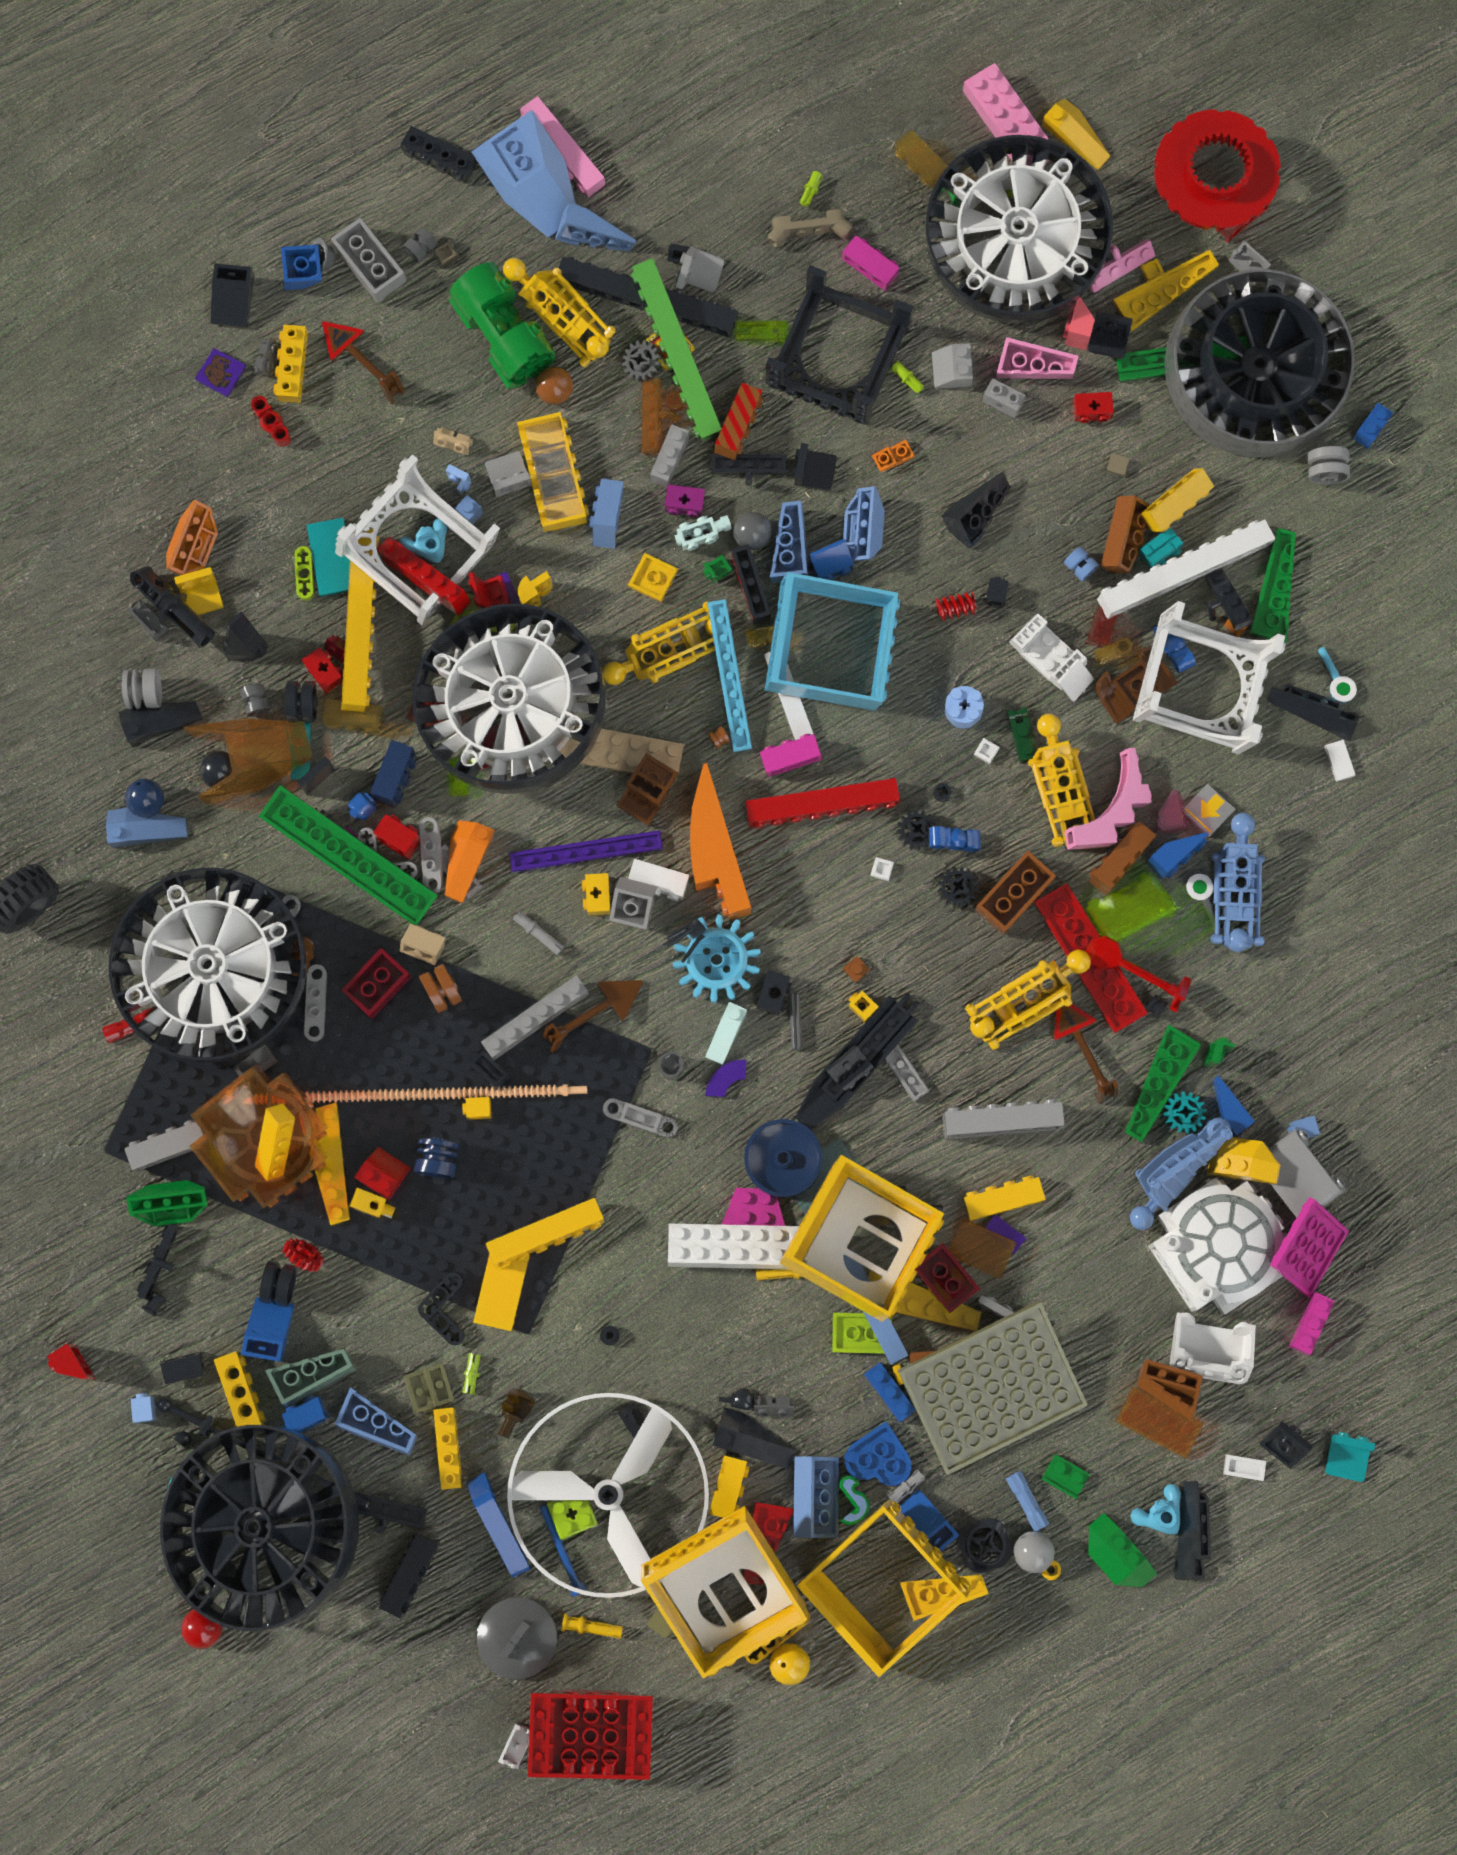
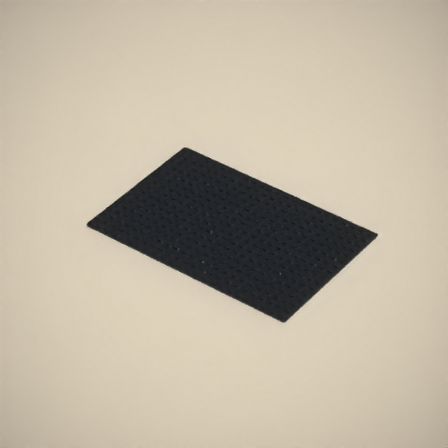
[104,883,652,1334]

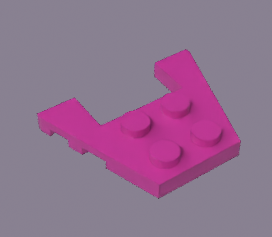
[722,1188,785,1226]

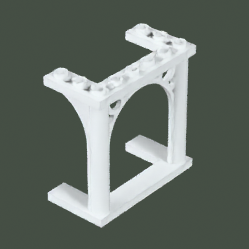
[335,455,500,625]
[1133,601,1286,754]

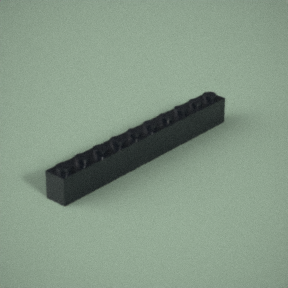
[557,257,738,338]

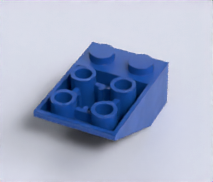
[1146,832,1209,880]
[241,1297,295,1362]
[899,1489,959,1551]

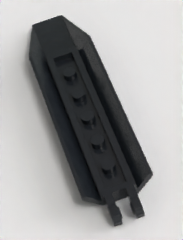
[795,993,920,1130]

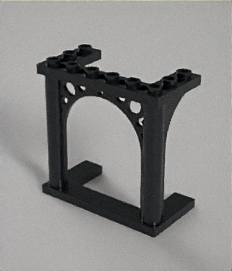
[766,265,914,424]

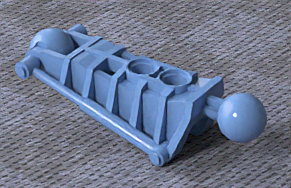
[1211,812,1265,952]
[1130,1117,1233,1230]

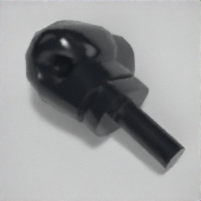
[719,1388,754,1410]

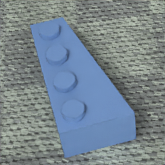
[770,501,809,583]
[335,1387,417,1456]

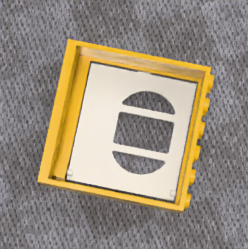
[779,1155,944,1322]
[641,1506,808,1678]

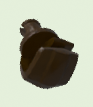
[498,1389,535,1439]

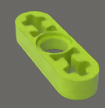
[294,546,315,601]

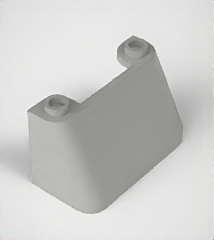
[1269,1127,1347,1218]

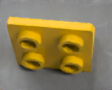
[174,567,224,615]

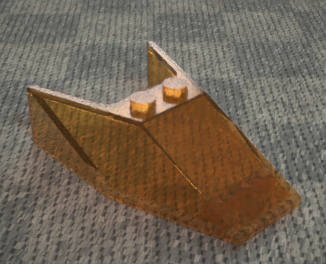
[184,718,313,805]

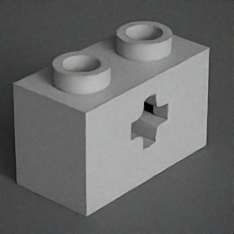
[982,378,1026,418]

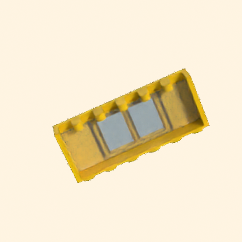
[517,412,589,532]

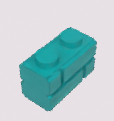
[1138,527,1183,569]

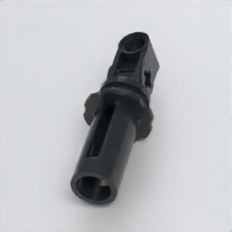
[130,566,215,648]

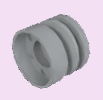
[121,668,162,710]

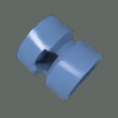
[1064,546,1099,582]

